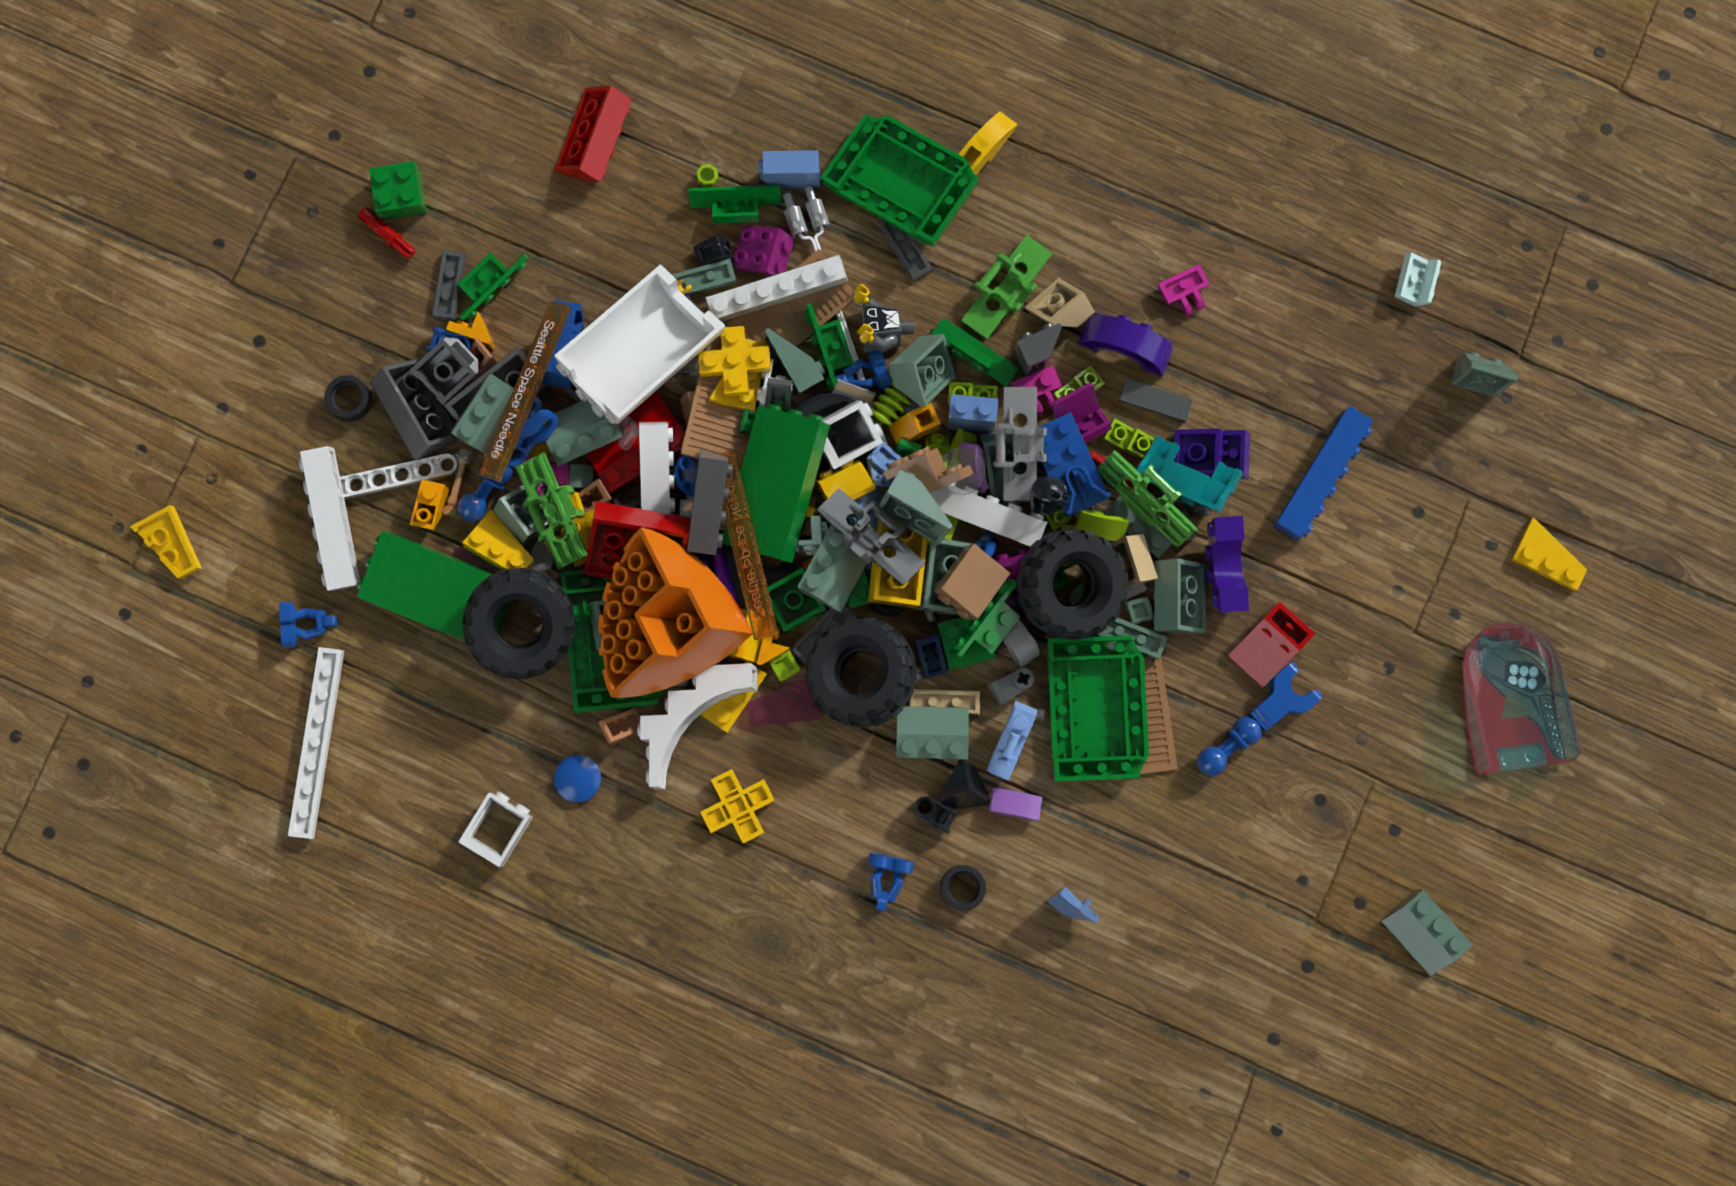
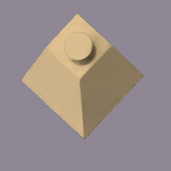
[1025,278,1095,327]

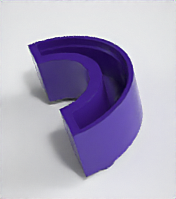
[1077,313,1173,377]
[1204,515,1249,613]

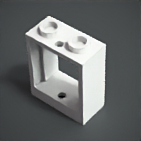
[822,400,883,469]
[459,791,533,867]

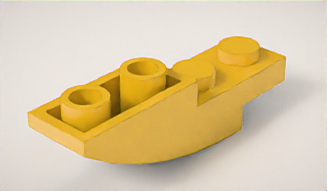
[959,111,1018,175]

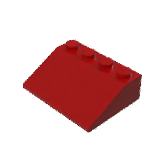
[586,391,685,498]
[583,501,691,579]

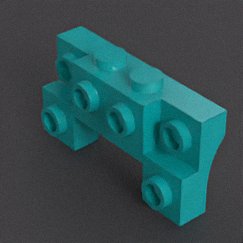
[1137,435,1243,514]

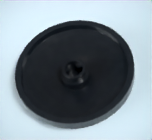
[794,393,874,485]

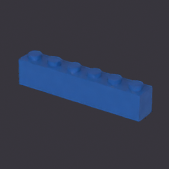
[1273,406,1373,541]

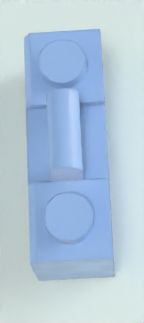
[987,701,1037,781]

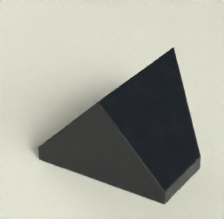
[937,759,990,809]

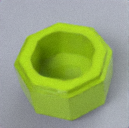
[696,164,719,188]

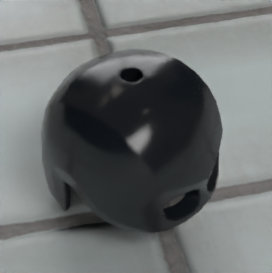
[1029,476,1069,515]

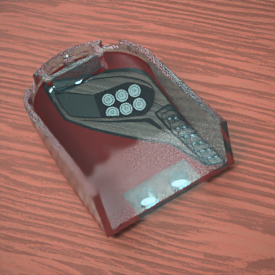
[1462,622,1583,775]

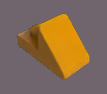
[446,312,495,350]
[757,618,790,666]

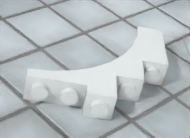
[637,663,757,790]

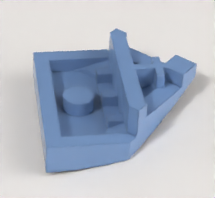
[866,442,908,488]
[1047,887,1099,922]

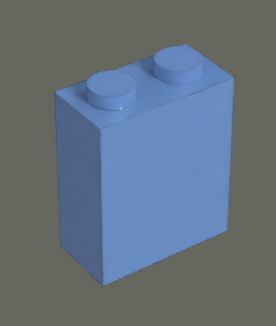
[758,150,820,189]
[947,394,998,433]

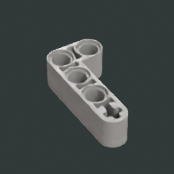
[1003,601,1040,668]

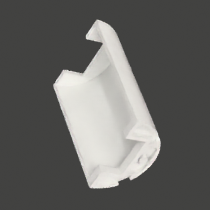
[554,264,725,424]

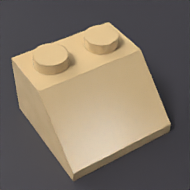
[1111,534,1158,590]

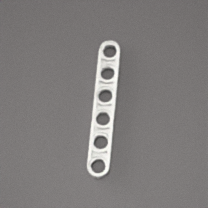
[340,454,459,500]

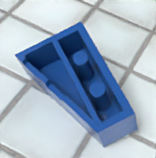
[538,300,585,388]

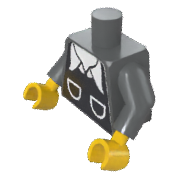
[853,284,914,352]

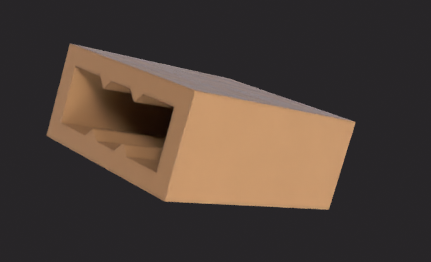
[934,544,1010,620]

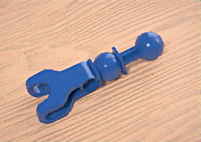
[457,392,558,522]
[1197,662,1323,777]

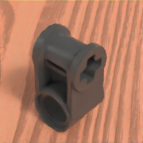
[987,668,1034,706]

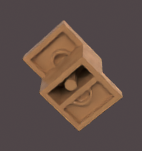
[883,447,973,493]

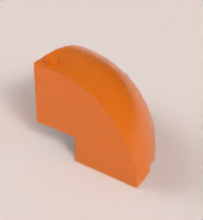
[598,527,753,698]

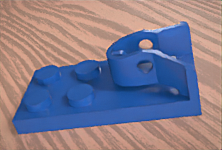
[1039,412,1111,517]

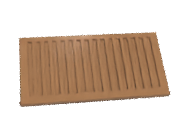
[725,249,855,365]
[680,337,763,472]
[1140,654,1178,774]

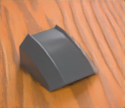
[410,337,478,405]

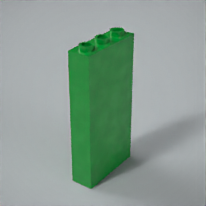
[722,404,830,563]
[357,531,511,641]

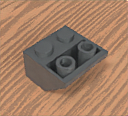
[1014,323,1062,377]

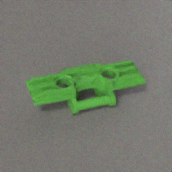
[961,235,1053,340]
[1097,450,1197,547]
[516,452,588,570]

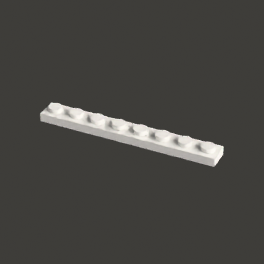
[288,647,344,839]

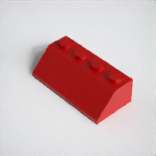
[554,85,632,182]

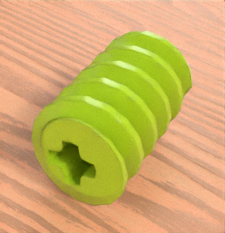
[871,381,911,427]

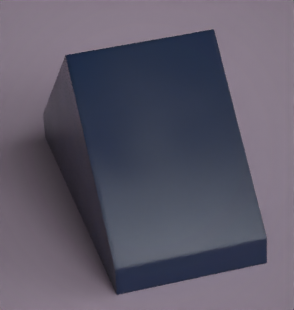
[914,634,948,679]

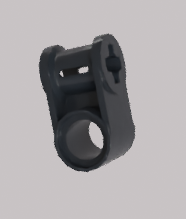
[913,796,960,834]

